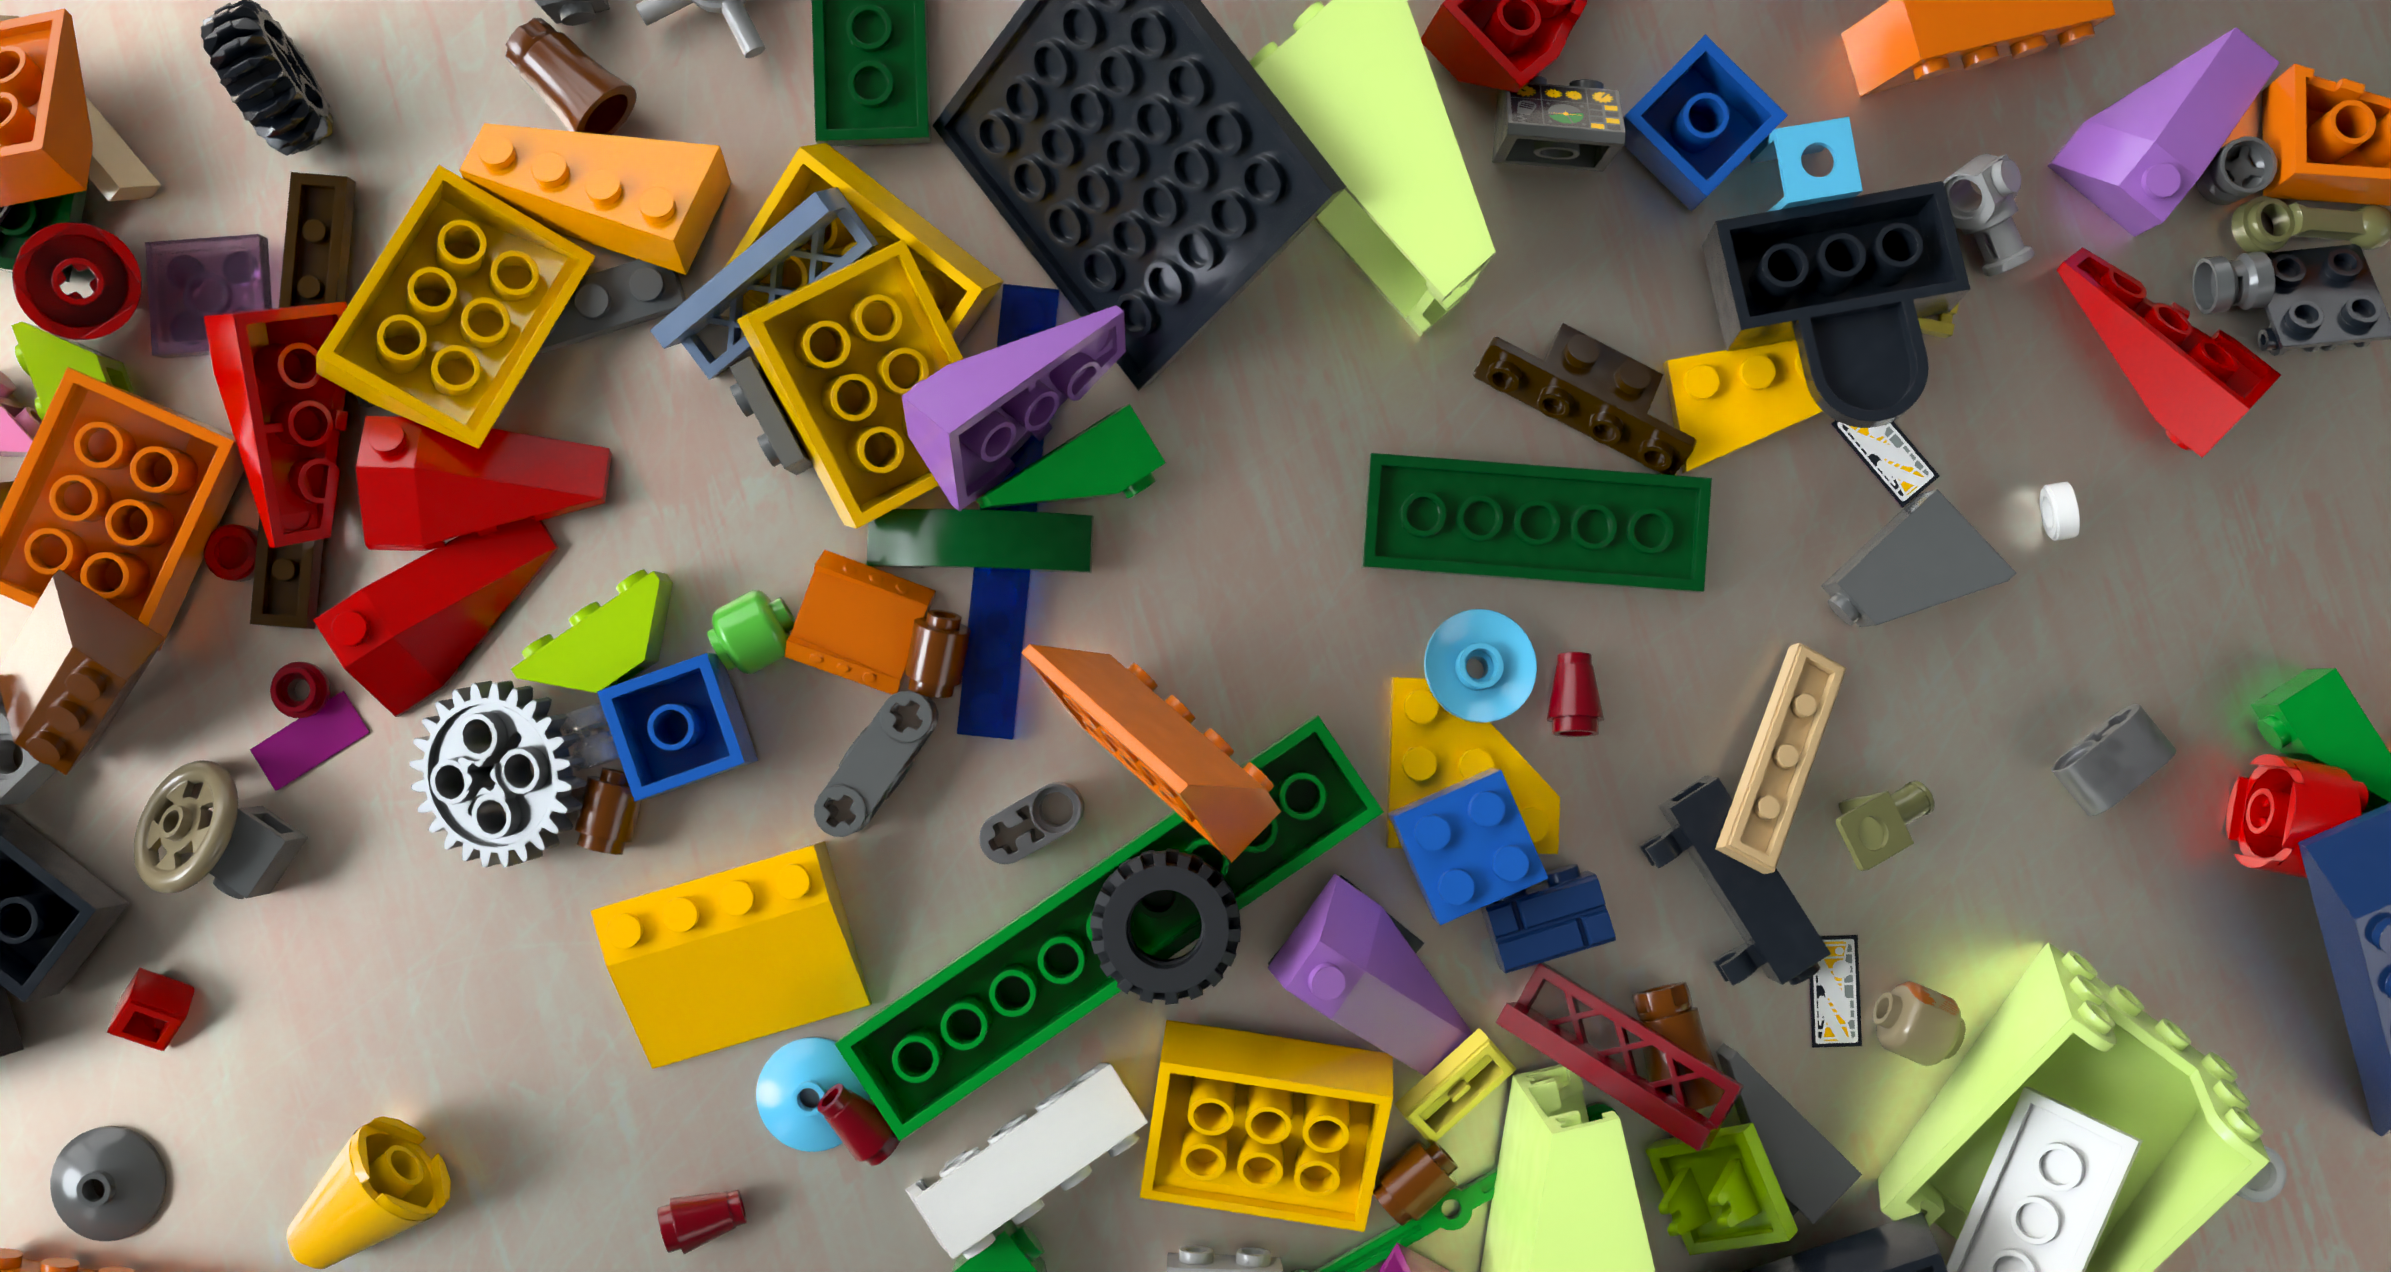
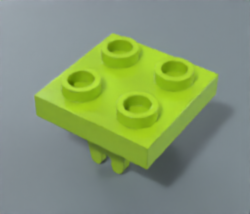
[1645,1122,1798,1255]

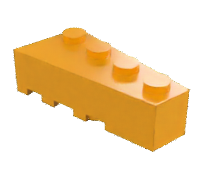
[459,123,731,275]

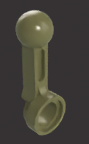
[2231,196,2391,254]

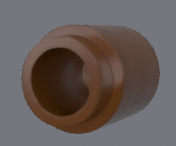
[905,610,971,698]
[575,767,642,855]
[1373,1140,1458,1226]

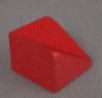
[107,967,195,1051]

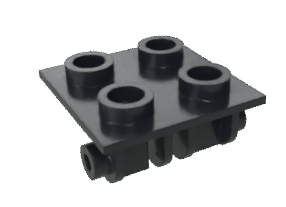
[2258,244,2391,356]

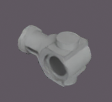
[1944,154,2035,276]

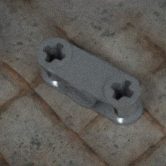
[814,691,939,837]

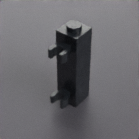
[1639,776,1831,986]

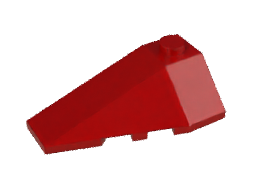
[1421,0,1588,93]
[2057,247,2281,458]

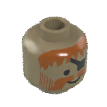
[1872,981,1966,1066]

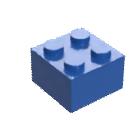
[1623,34,1788,212]
[597,653,758,801]
[1387,768,1549,925]

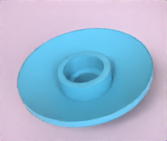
[1424,609,1537,723]
[756,1037,870,1152]

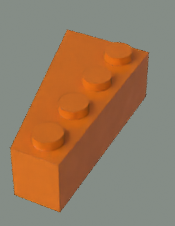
[1841,0,2116,98]
[2262,63,2391,206]

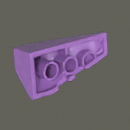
[2048,27,2280,237]
[902,305,1126,512]
[1268,873,1473,1076]

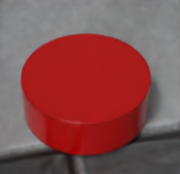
[204,524,258,582]

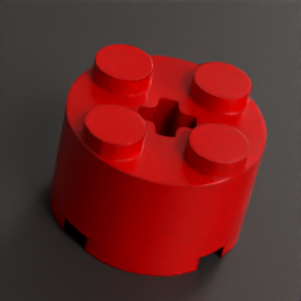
[12,222,142,340]
[2226,754,2369,878]

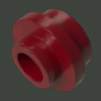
[270,662,330,718]

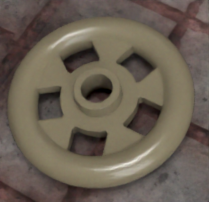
[133,760,238,893]

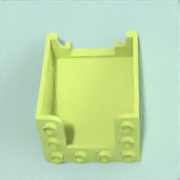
[1249,0,1496,337]
[1877,942,2270,1272]
[1480,1064,1655,1272]

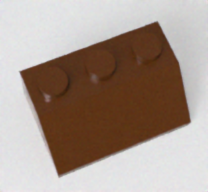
[0,569,165,775]

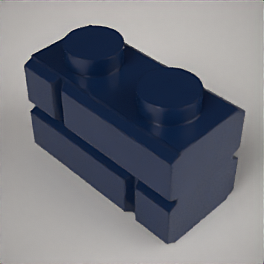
[1481,864,1616,974]

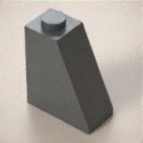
[1822,489,2016,627]

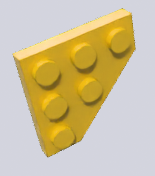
[1386,677,1560,854]

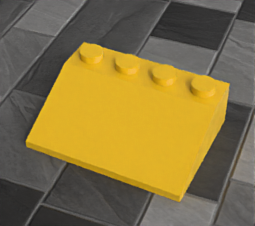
[724,143,1004,346]
[316,165,596,449]
[737,239,963,529]
[591,841,872,1069]
[1140,1020,1393,1232]

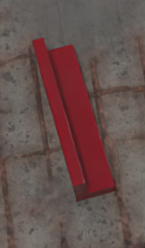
[1496,962,1744,1152]

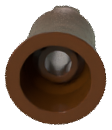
[505,18,637,135]
[1632,982,1725,1110]

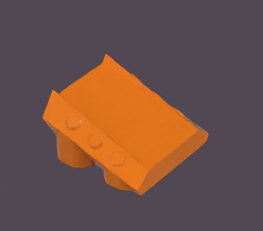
[785,550,936,695]

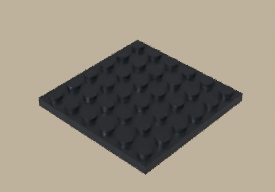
[932,0,1347,391]

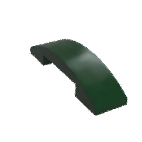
[866,509,1094,573]

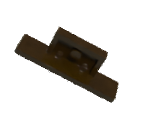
[1473,323,1697,475]

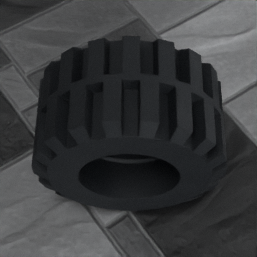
[1090,848,1241,1005]

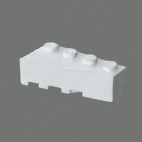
[905,1062,1148,1259]

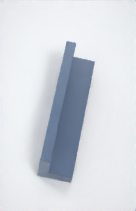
[650,187,879,380]

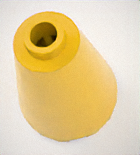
[287,1116,451,1269]

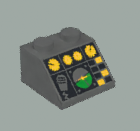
[1492,76,1626,172]

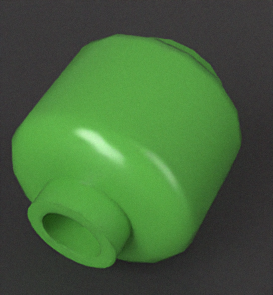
[707,590,795,674]

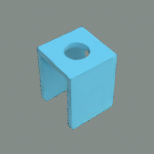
[1749,117,1863,212]

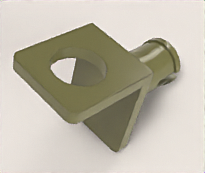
[1836,781,1935,871]

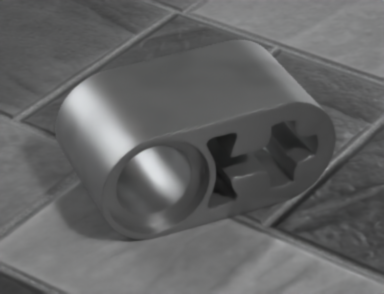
[2051,704,2176,816]
[979,782,1085,864]

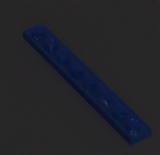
[957,284,1061,740]

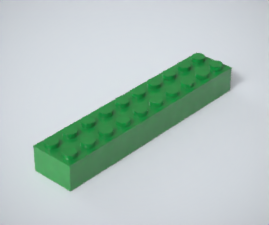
[834,715,1384,1141]

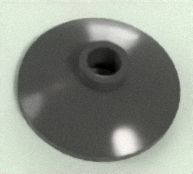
[50,1126,166,1241]

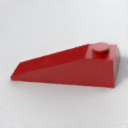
[204,301,348,548]
[356,416,612,551]
[313,517,559,717]

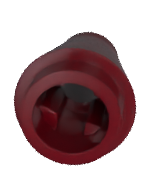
[1547,652,1604,737]
[817,1084,900,1166]
[657,1190,747,1254]

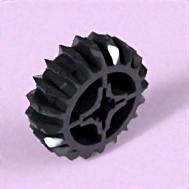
[201,0,334,156]

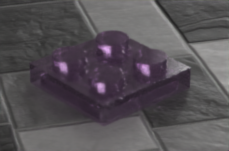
[145,234,272,359]

